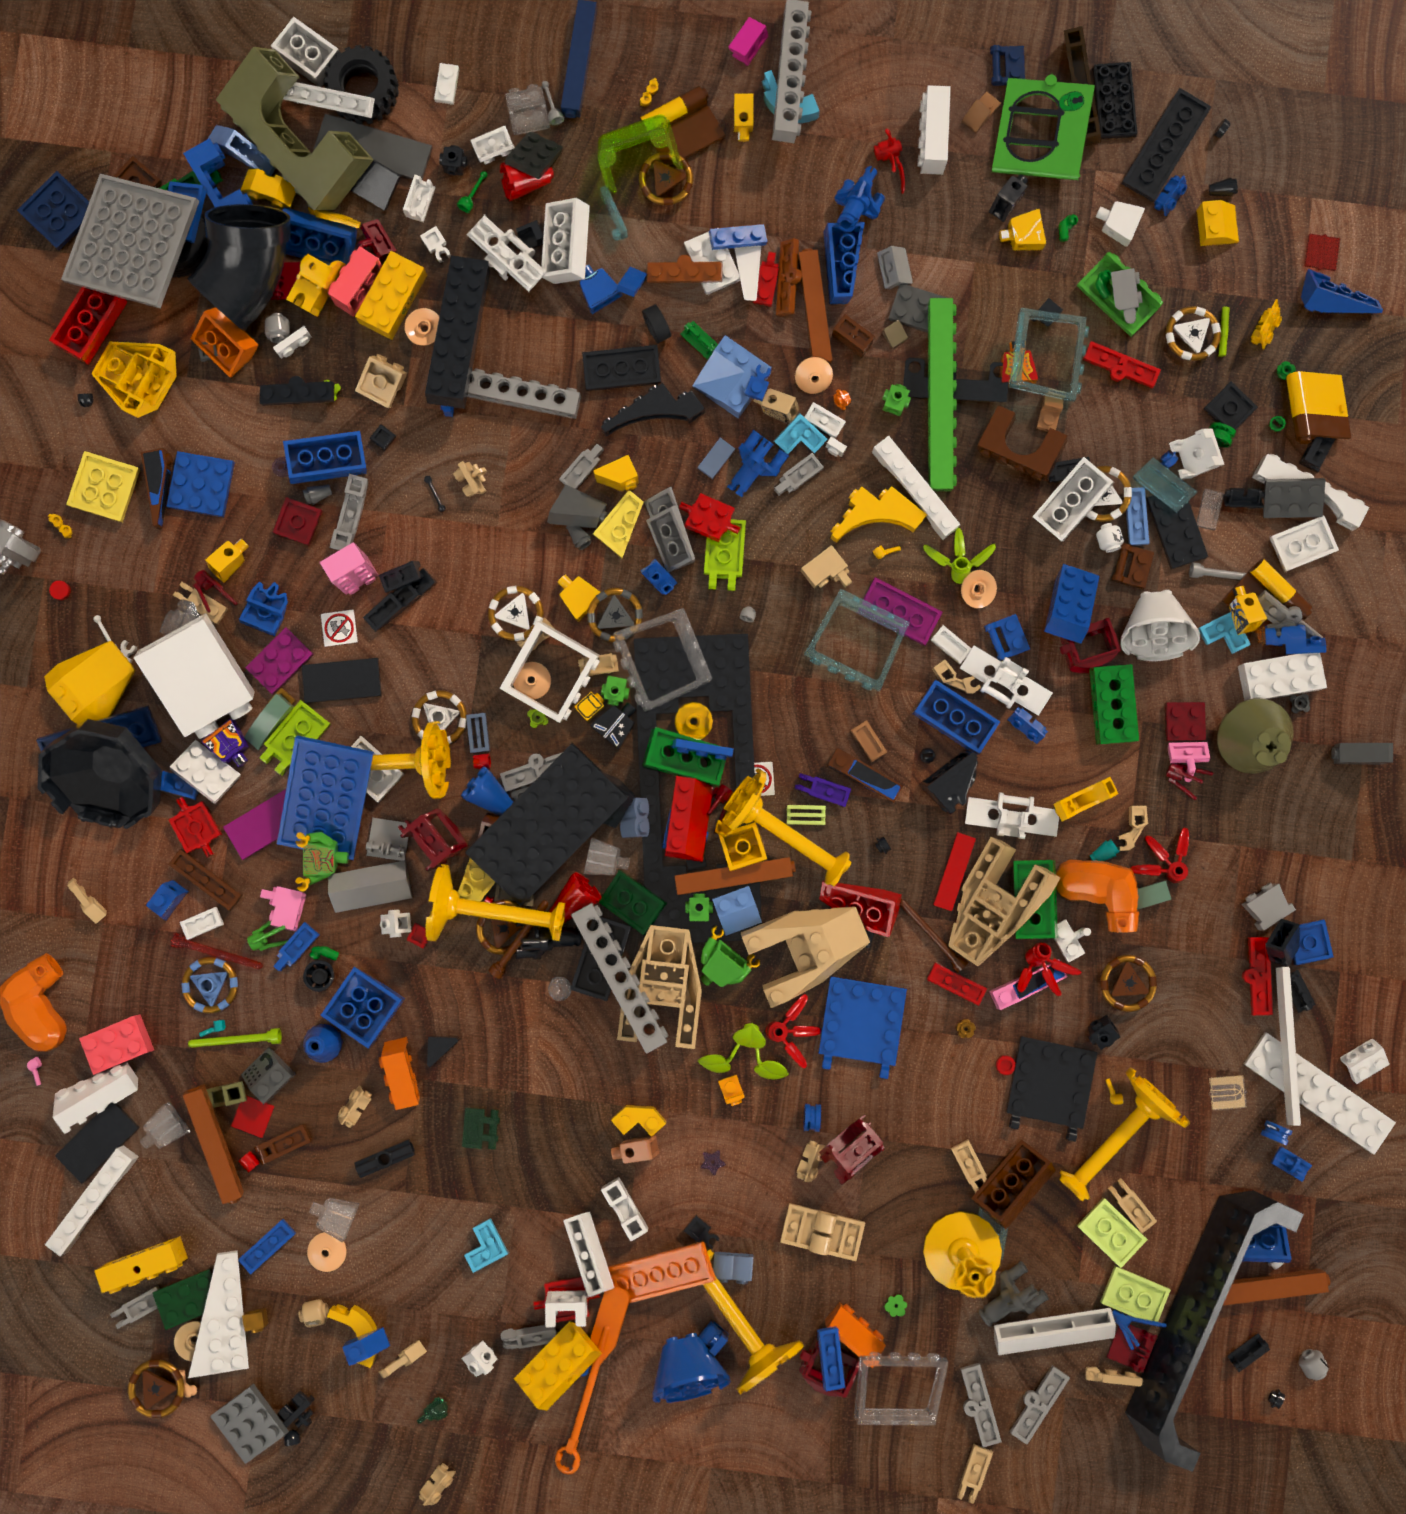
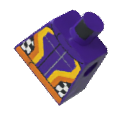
[202,719,249,767]

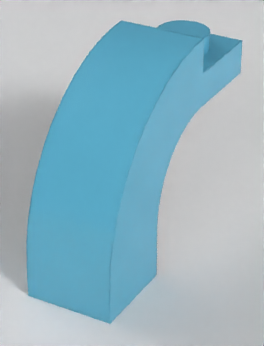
[762,70,819,123]

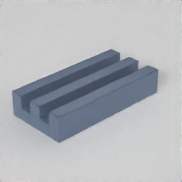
[466,713,490,753]

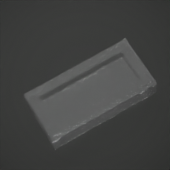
[1196,489,1224,531]

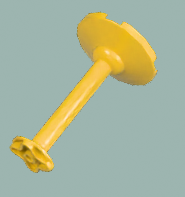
[371,721,451,799]
[715,768,851,886]
[426,864,565,941]
[1059,1067,1190,1201]
[923,1211,1002,1298]
[703,1249,804,1395]

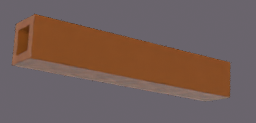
[798,248,832,365]
[675,857,796,895]
[183,1084,244,1204]
[1223,1269,1330,1306]

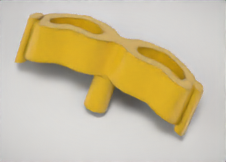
[640,78,658,106]
[48,514,72,538]

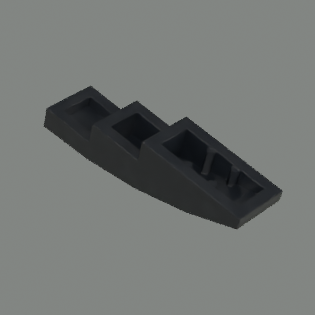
[363,568,437,632]

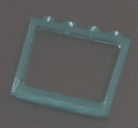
[1009,308,1089,402]
[804,589,910,691]

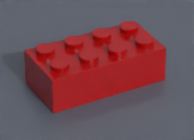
[49,287,128,365]

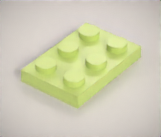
[1077,1197,1148,1268]
[1100,1265,1171,1322]

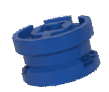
[803,1104,821,1132]
[1260,1120,1292,1145]

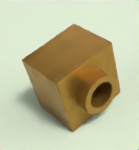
[242,1308,269,1333]

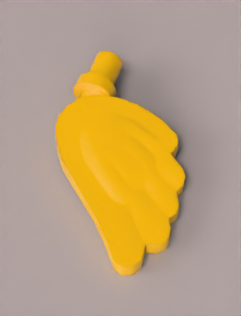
[308,207,361,228]

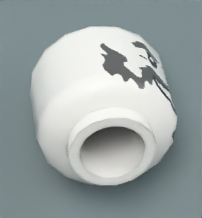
[1096,523,1124,553]

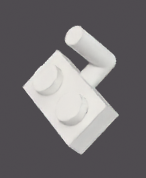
[1054,919,1091,963]

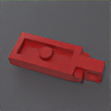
[753,252,779,307]

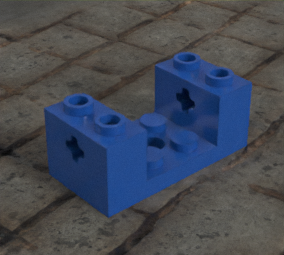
[183,138,253,207]

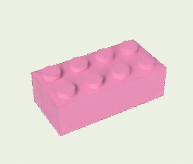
[320,542,379,595]

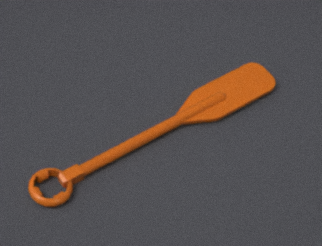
[555,1285,630,1475]

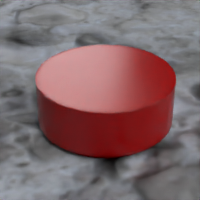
[49,580,71,600]
[995,1055,1016,1075]

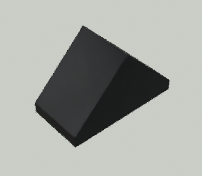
[427,1036,461,1067]

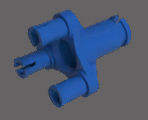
[835,166,885,232]
[727,430,789,497]

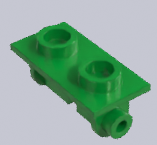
[680,321,718,360]

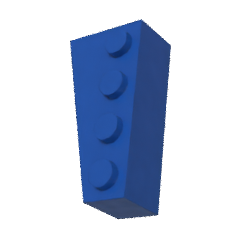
[823,222,865,304]

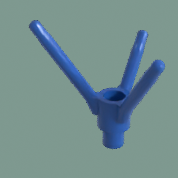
[1112,1309,1166,1350]

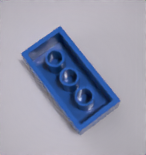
[283,431,367,484]
[1044,564,1099,644]
[912,680,1000,756]

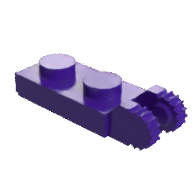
[795,773,851,807]

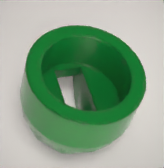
[1269,416,1286,432]

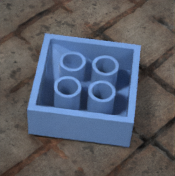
[692,335,772,419]

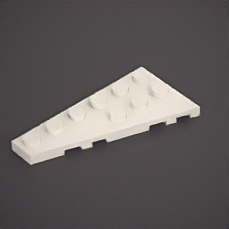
[188,1250,249,1378]

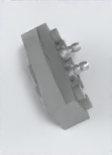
[0,520,41,575]

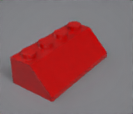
[664,776,713,862]

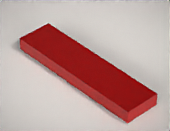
[933,832,976,911]

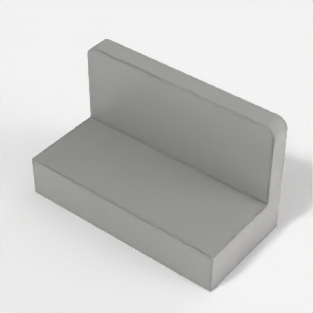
[877,246,913,289]

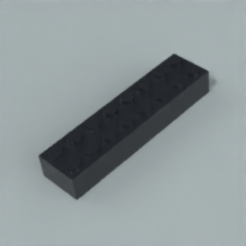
[425,255,490,409]

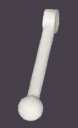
[93,615,117,646]

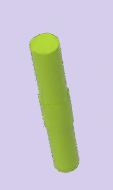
[1218,307,1230,357]

